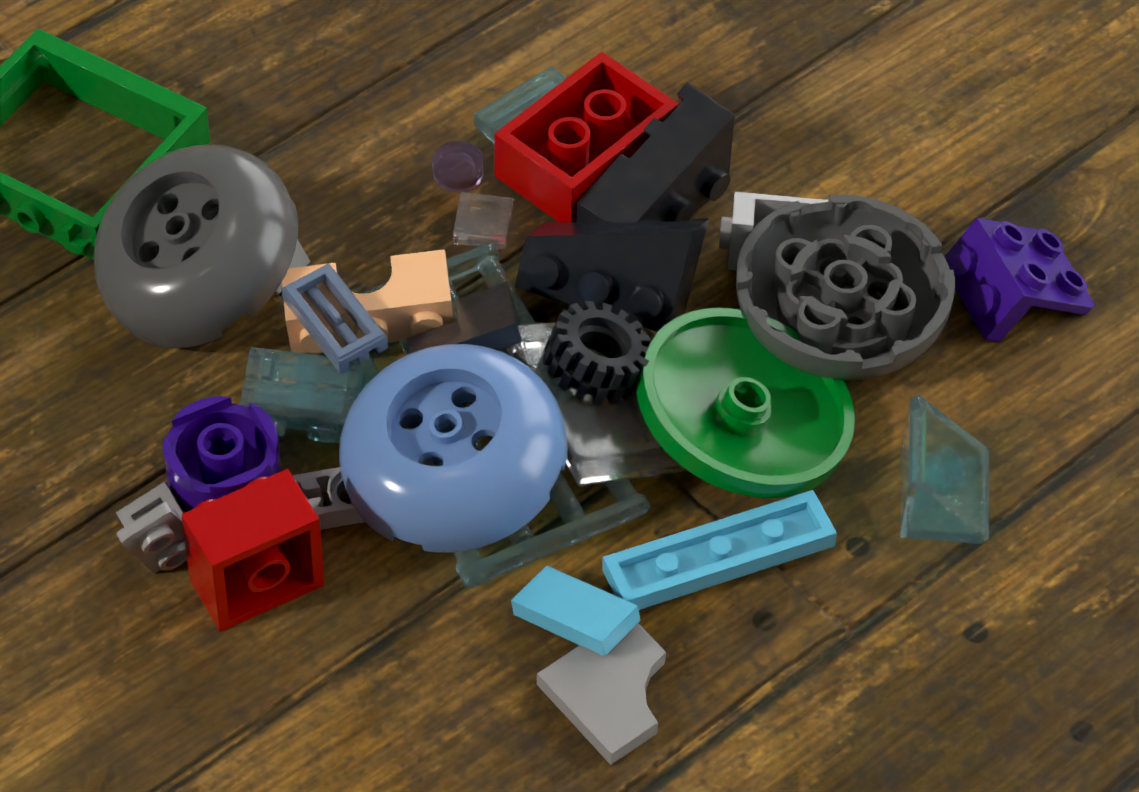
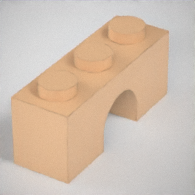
[282,249,454,354]

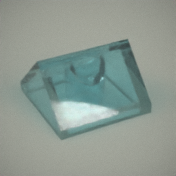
[900,395,989,544]

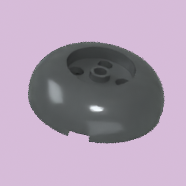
[93,144,298,348]
[736,194,955,381]

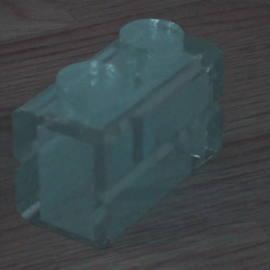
[240,347,366,443]

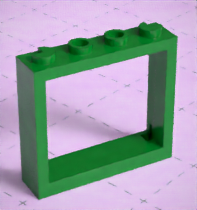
[0,28,210,260]

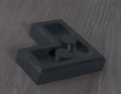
[407,282,522,354]

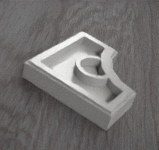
[537,623,666,765]

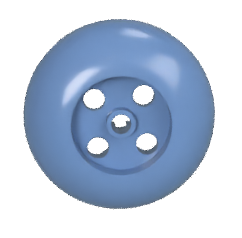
[339,344,568,552]

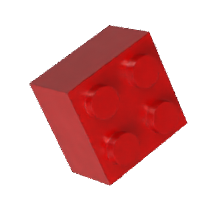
[181,469,324,632]

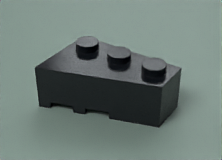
[576,82,735,223]
[514,218,709,332]

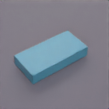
[511,566,640,657]

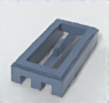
[281,263,388,374]

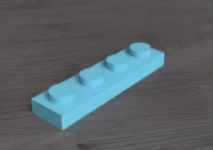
[602,490,837,610]

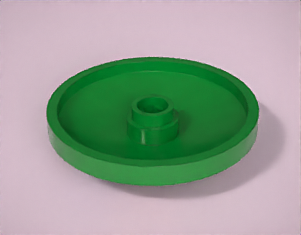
[636,308,855,498]

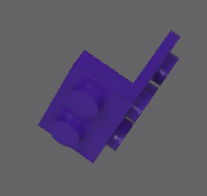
[944,218,1094,342]

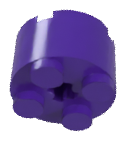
[163,396,281,512]

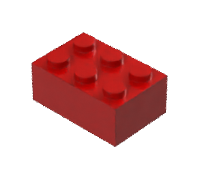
[494,51,679,222]

